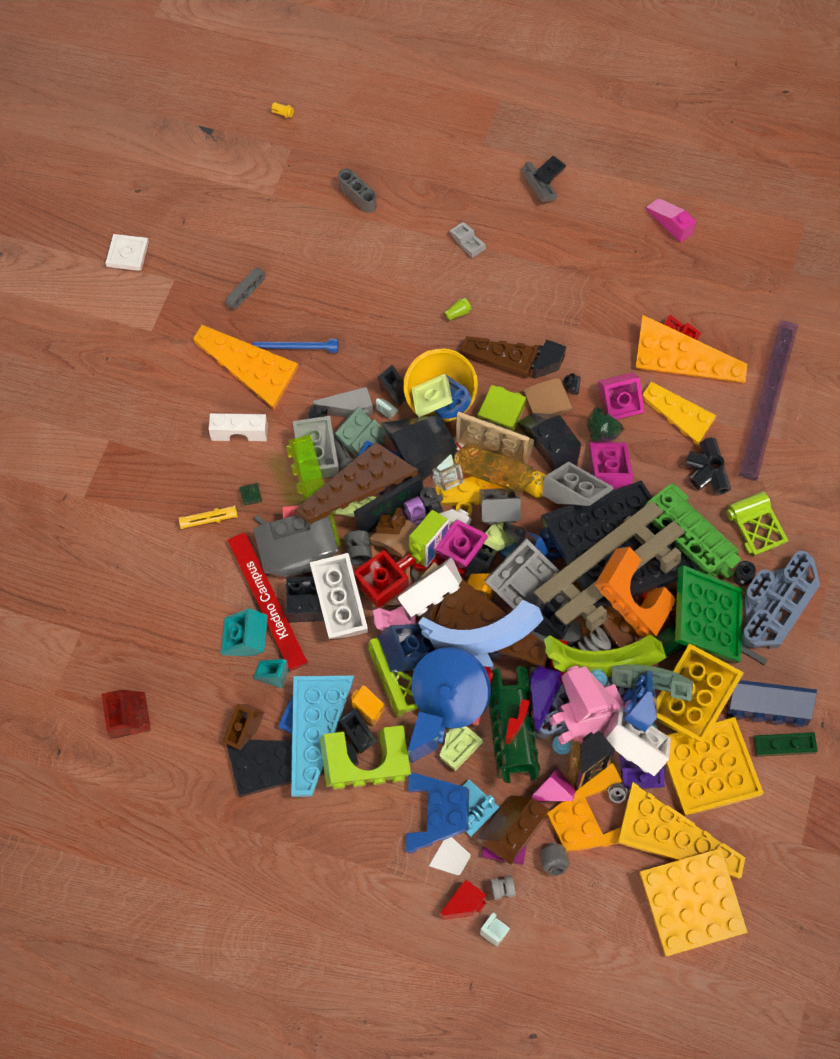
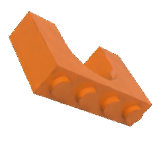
[595,547,676,638]

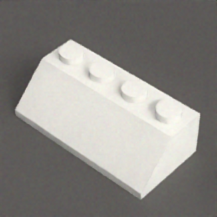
[310,553,368,639]

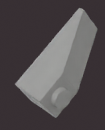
[313,387,373,418]

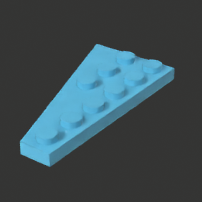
[291,676,354,797]

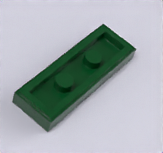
[753,732,818,757]

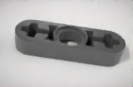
[226,267,266,310]

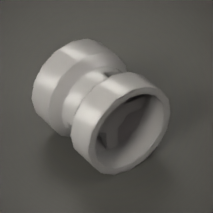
[490,875,516,900]

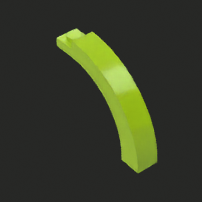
[544,634,666,677]

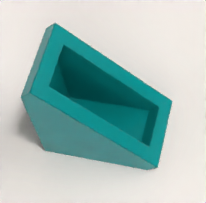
[253,659,289,688]

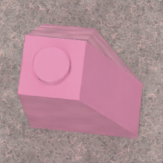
[561,666,621,723]

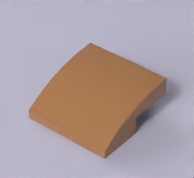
[524,378,573,416]
[369,520,418,557]

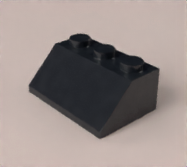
[575,730,615,791]

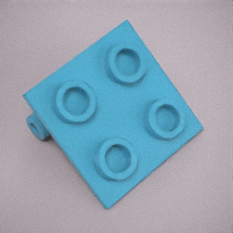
[463,779,499,837]

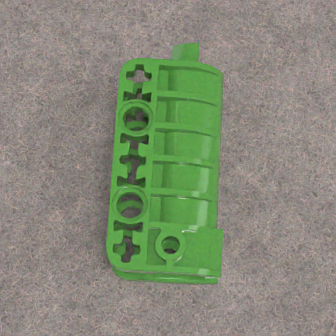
[645,483,741,579]

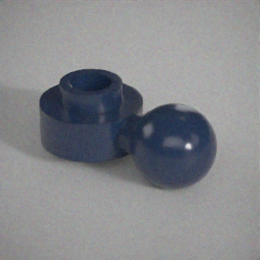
[539,527,562,560]

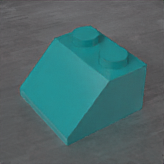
[221,608,267,656]

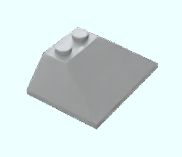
[485,538,580,611]

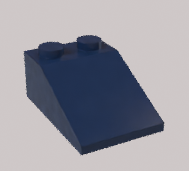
[378,624,436,672]

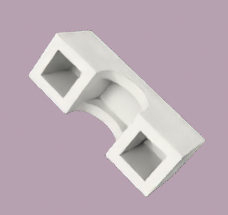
[209,414,268,441]

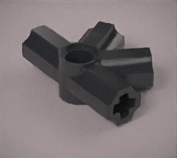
[685,437,731,495]

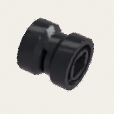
[733,561,756,586]

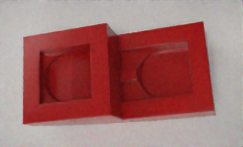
[663,315,701,340]
[505,699,529,744]

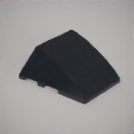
[381,415,457,481]

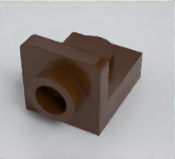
[376,508,406,535]

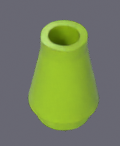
[444,298,472,321]

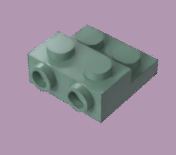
[333,407,386,458]

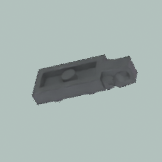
[521,162,557,202]

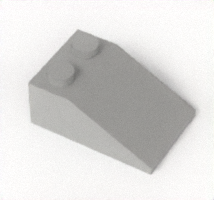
[293,416,339,481]
[542,462,613,506]

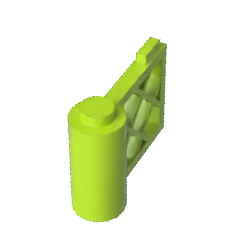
[726,491,789,557]

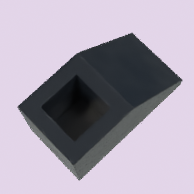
[530,339,567,379]

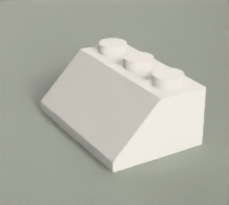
[398,557,462,617]
[604,705,671,776]

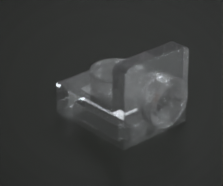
[432,464,464,491]

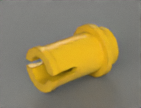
[271,102,294,118]

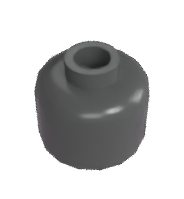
[540,842,569,876]

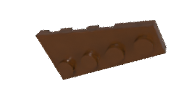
[460,336,540,378]
[601,606,659,667]

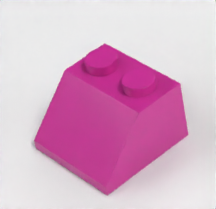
[598,372,645,421]

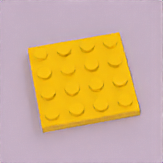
[665,717,764,817]
[639,848,748,956]

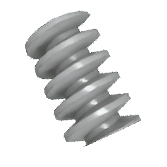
[572,627,611,651]

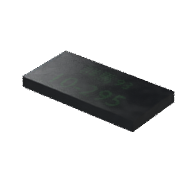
[354,474,424,533]

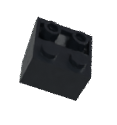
[286,576,324,623]

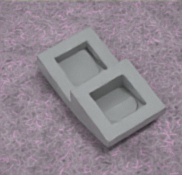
[450,222,486,258]

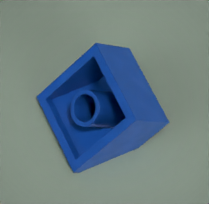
[408,712,446,763]

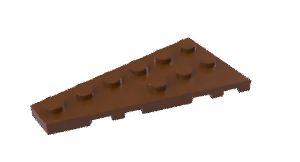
[295,442,418,524]
[434,579,548,668]

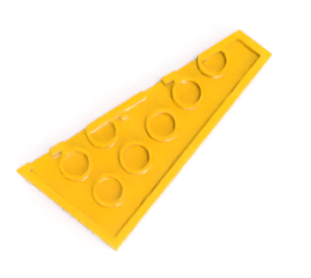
[617,782,745,879]

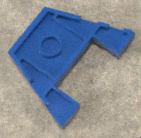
[406,772,469,854]

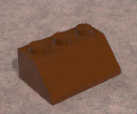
[477,795,550,865]

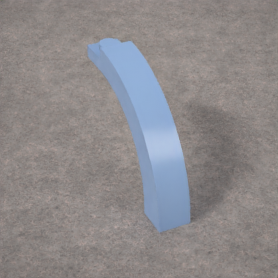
[418,600,543,655]

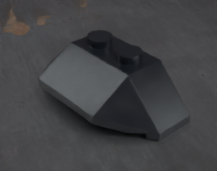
[518,413,581,471]

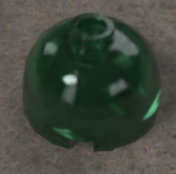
[586,407,624,443]

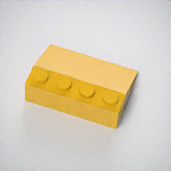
[656,644,744,744]

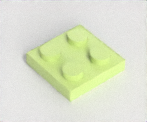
[412,374,453,417]

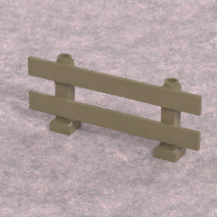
[534,501,685,632]

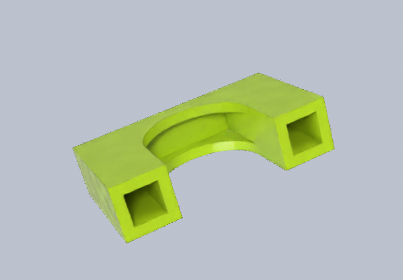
[320,726,411,790]

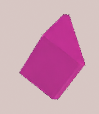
[435,519,488,568]

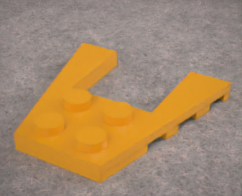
[547,763,622,853]

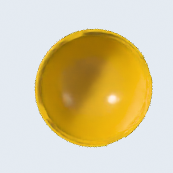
[404,349,478,422]

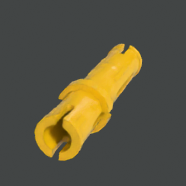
[179,506,238,529]

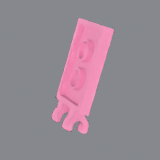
[549,684,624,745]

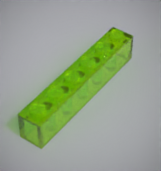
[286,434,341,548]

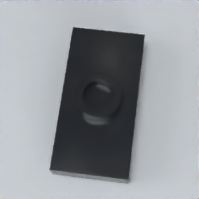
[502,523,537,546]

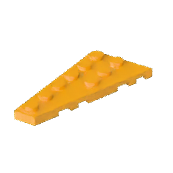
[635,315,747,383]
[193,325,298,410]

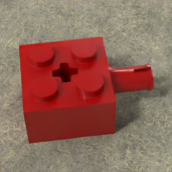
[353,550,416,609]

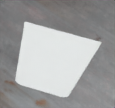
[429,837,471,875]

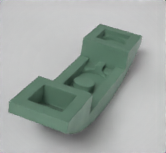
[612,664,693,701]

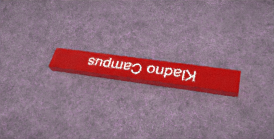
[227,532,308,672]

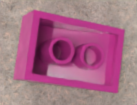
[589,442,633,490]

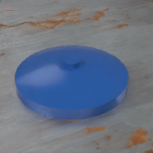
[412,647,491,728]

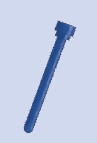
[252,338,339,353]

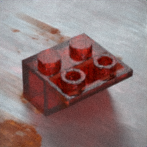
[101,690,151,739]

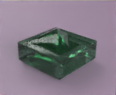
[239,483,262,506]

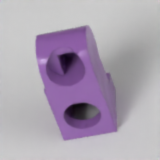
[402,496,426,525]

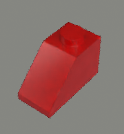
[440,879,487,920]

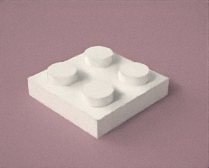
[106,234,149,271]

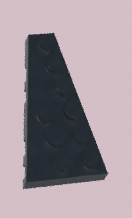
[227,739,359,798]

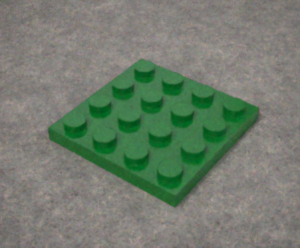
[675,565,743,664]

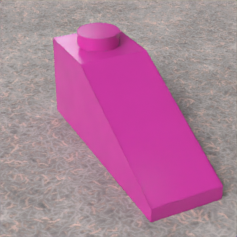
[646,198,696,243]

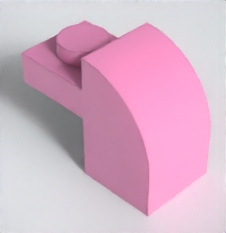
[373,606,417,633]

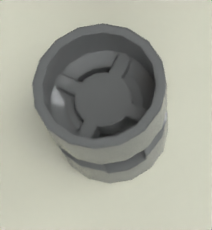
[344,530,372,566]

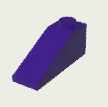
[529,666,562,731]

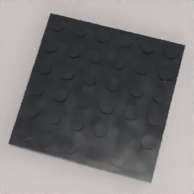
[540,480,700,609]

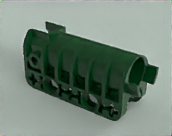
[488,666,540,783]

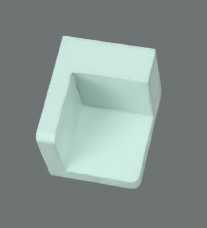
[480,912,510,947]

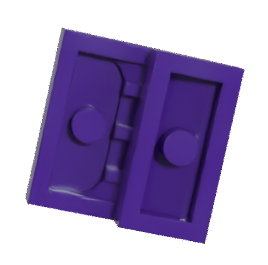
[619,753,665,789]

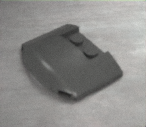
[253,515,339,577]

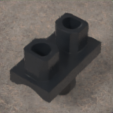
[420,487,443,515]

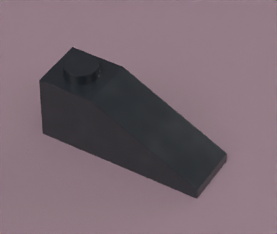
[465,526,498,577]

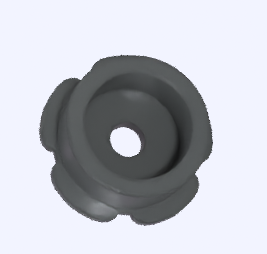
[607,783,628,803]

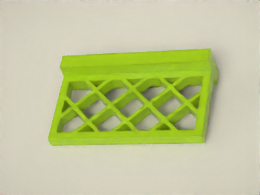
[367,638,418,718]

